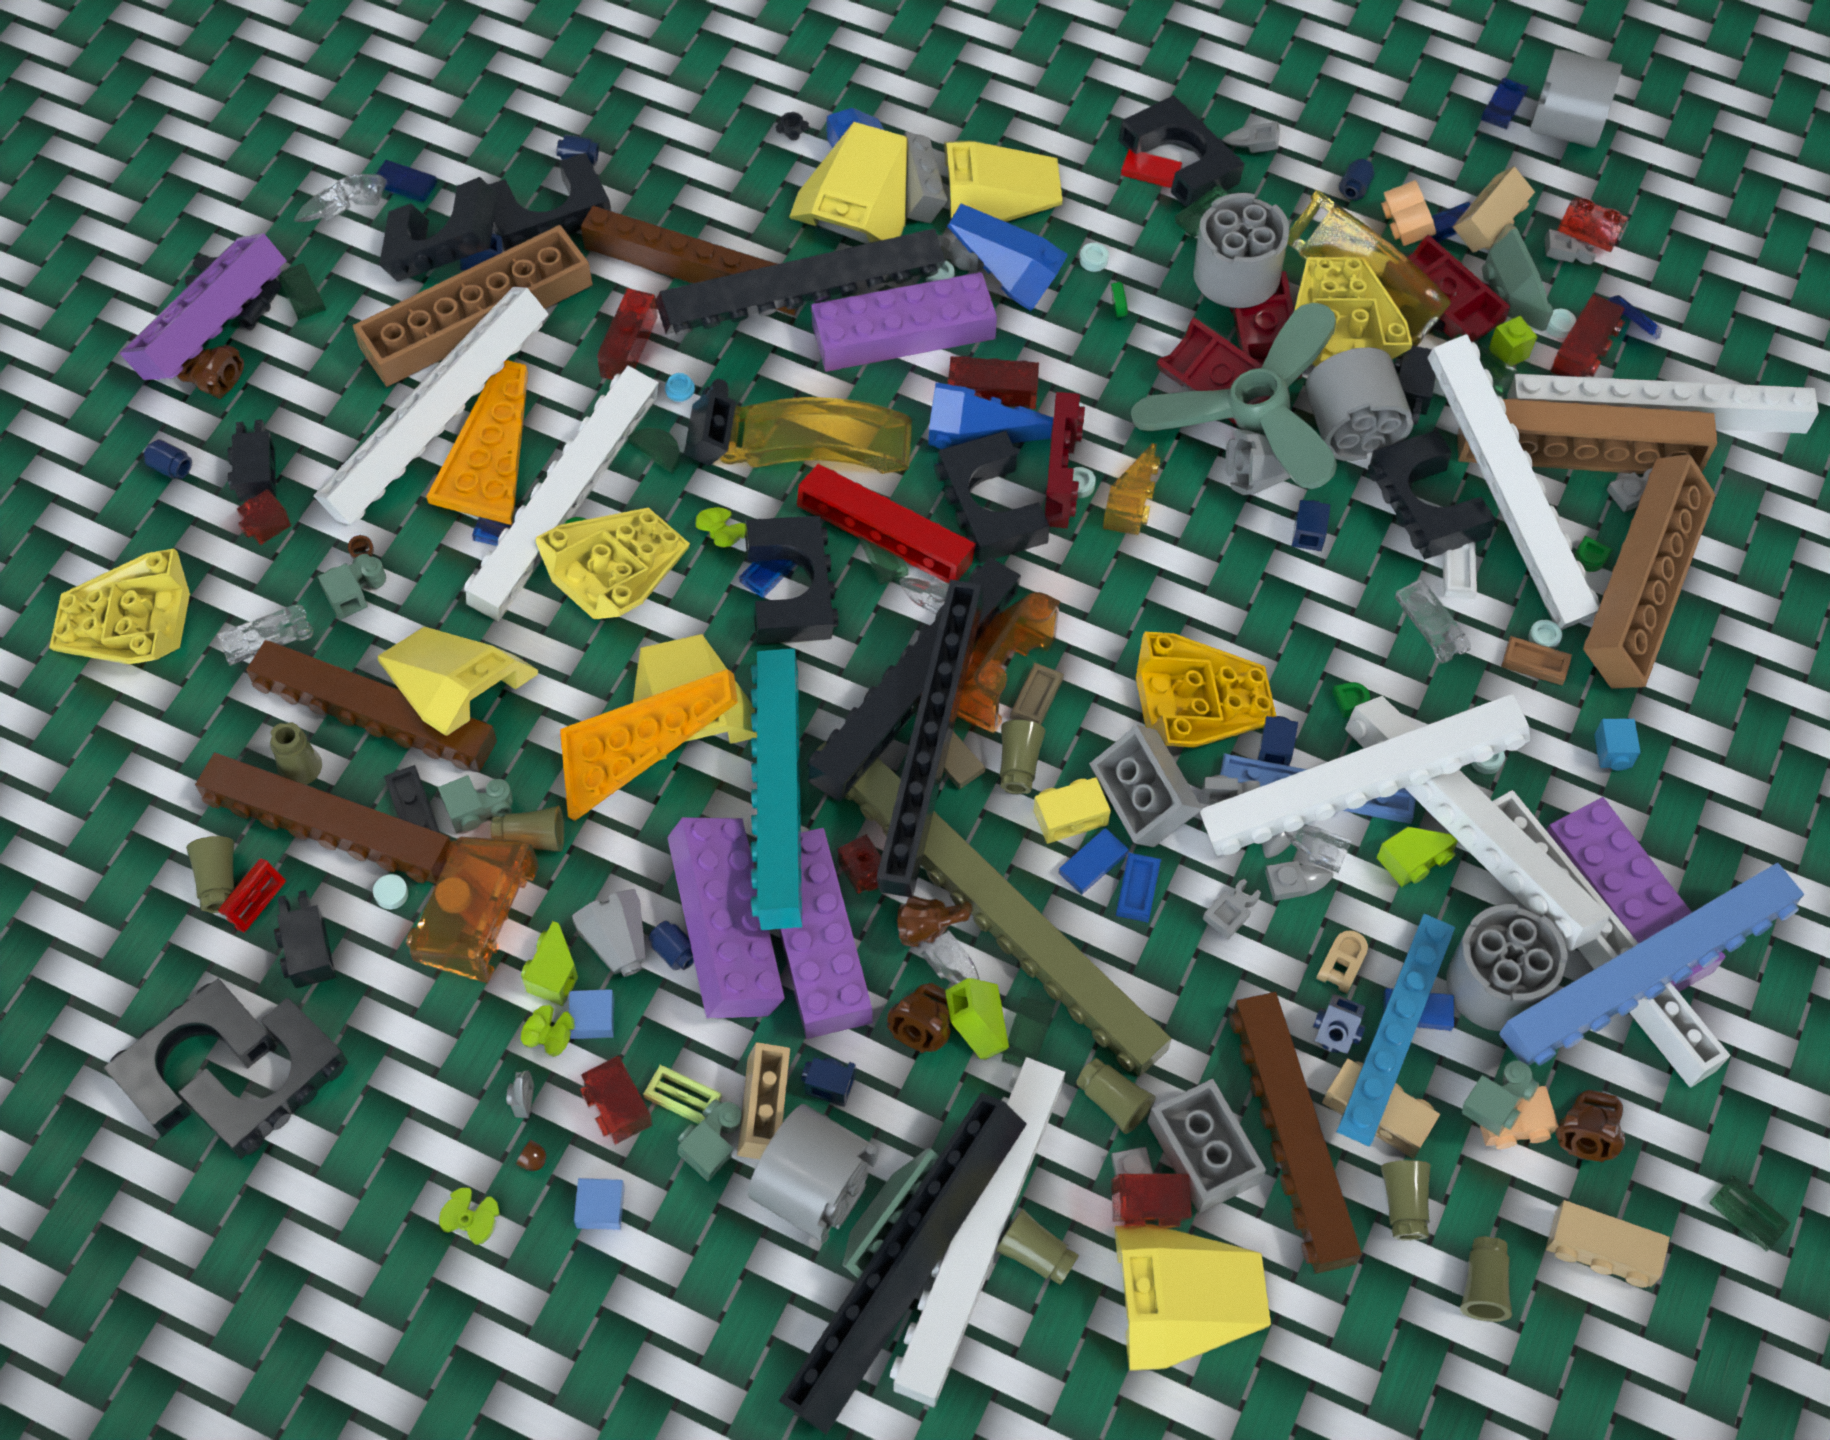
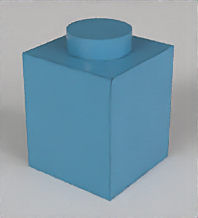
[1594,719,1640,771]

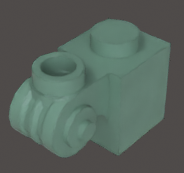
[318,554,386,620]
[438,775,513,834]
[1462,1061,1540,1136]
[677,1099,742,1182]

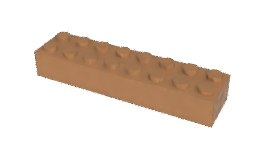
[352,225,593,387]
[1457,398,1717,474]
[1583,454,1716,689]

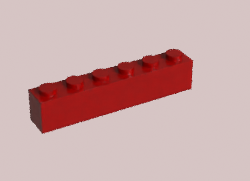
[797,463,976,584]

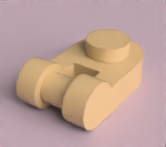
[1316,930,1368,994]

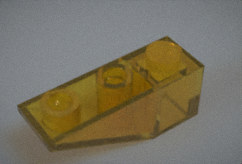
[1103,443,1161,535]

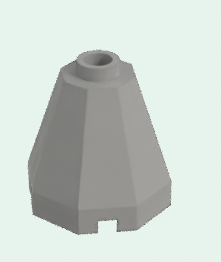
[1225,430,1291,495]
[572,889,646,977]

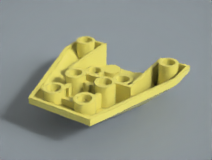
[789,122,907,243]
[944,141,1062,222]
[1294,257,1412,367]
[535,508,690,619]
[49,548,190,664]
[378,627,538,736]
[633,634,757,761]
[1114,1224,1271,1371]

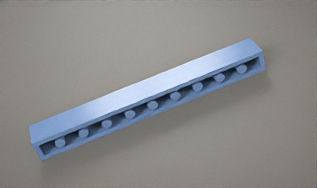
[1499,862,1805,1066]

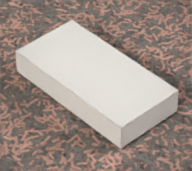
[1443,542,1477,599]

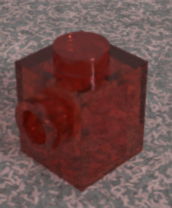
[237,489,291,545]
[838,834,882,894]

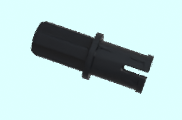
[237,278,282,330]

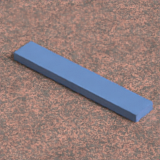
[1220,753,1416,824]

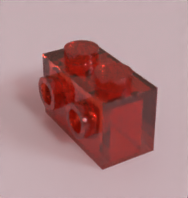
[1557,196,1628,253]
[579,1055,653,1145]
[1111,1174,1192,1228]

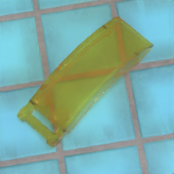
[1287,190,1451,346]
[720,397,912,474]

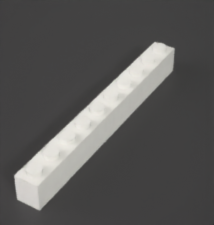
[313,287,549,525]
[1428,334,1599,630]
[464,366,659,622]
[1507,374,1819,434]
[1200,693,1530,857]
[1345,696,1611,951]
[1492,790,1731,1088]
[890,1057,1065,1408]

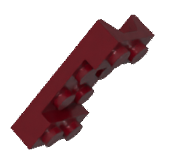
[1383,235,1510,343]
[1229,271,1303,379]
[1156,317,1289,430]
[1045,392,1085,529]

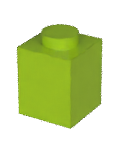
[1488,316,1537,369]

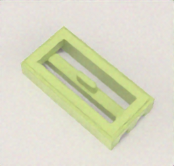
[643,1065,722,1124]

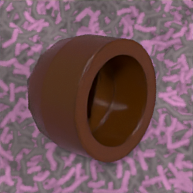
[348,535,374,559]
[516,1140,546,1171]

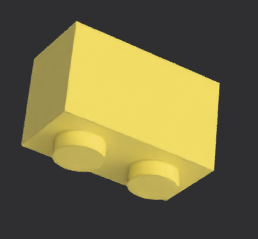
[1033,777,1111,844]

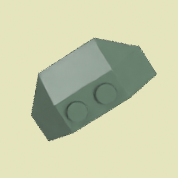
[1482,223,1553,331]
[843,1148,939,1279]

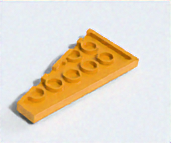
[426,360,528,525]
[560,669,738,821]

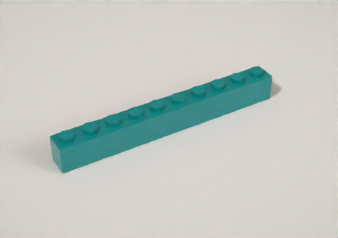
[751,648,803,930]

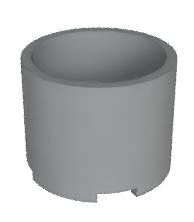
[1530,49,1622,148]
[1193,193,1289,308]
[1305,347,1414,461]
[1446,904,1568,1031]
[748,1104,879,1243]

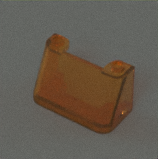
[957,592,1060,735]
[406,836,539,984]

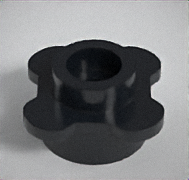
[776,112,809,140]

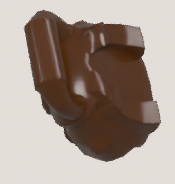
[177,345,244,400]
[897,896,973,947]
[887,982,951,1053]
[1556,1089,1625,1163]

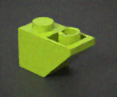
[1377,827,1458,887]
[521,921,578,1006]
[945,978,1009,1060]

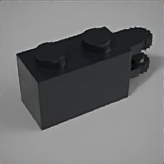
[1394,345,1436,425]
[684,378,736,466]
[227,419,277,502]
[274,890,336,989]

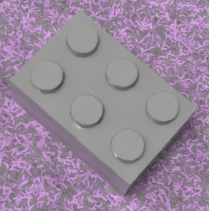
[1089,725,1203,847]
[1147,1079,1266,1214]

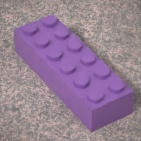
[119,233,287,380]
[811,272,997,372]
[1546,797,1726,992]
[667,818,785,1018]
[778,828,873,1039]

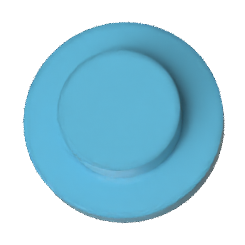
[665,373,695,402]

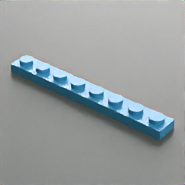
[1336,914,1455,1147]

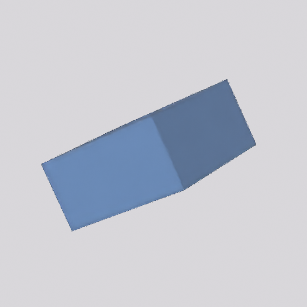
[569,989,614,1039]
[574,1178,625,1230]

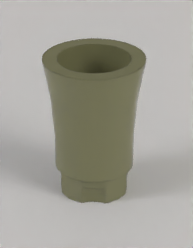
[1000,720,1046,794]
[270,722,322,785]
[490,806,564,852]
[186,836,235,913]
[1076,1058,1156,1134]
[1381,1160,1431,1241]
[996,1209,1079,1285]
[1460,1236,1512,1322]

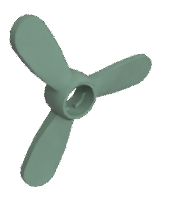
[1131,303,1337,489]

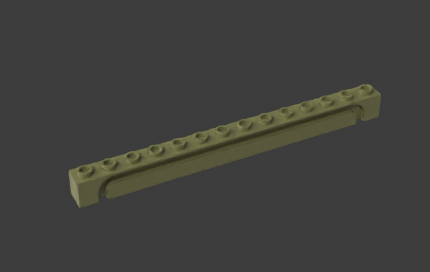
[816,741,1172,1077]

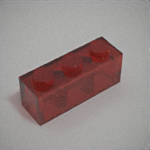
[597,288,658,380]
[1550,294,1625,377]
[948,356,1039,409]

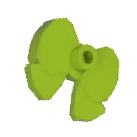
[695,507,745,547]
[520,1005,575,1057]
[438,1188,500,1245]

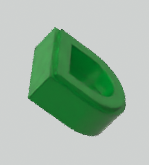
[1111,282,1128,318]
[1574,536,1613,572]
[1332,682,1370,718]

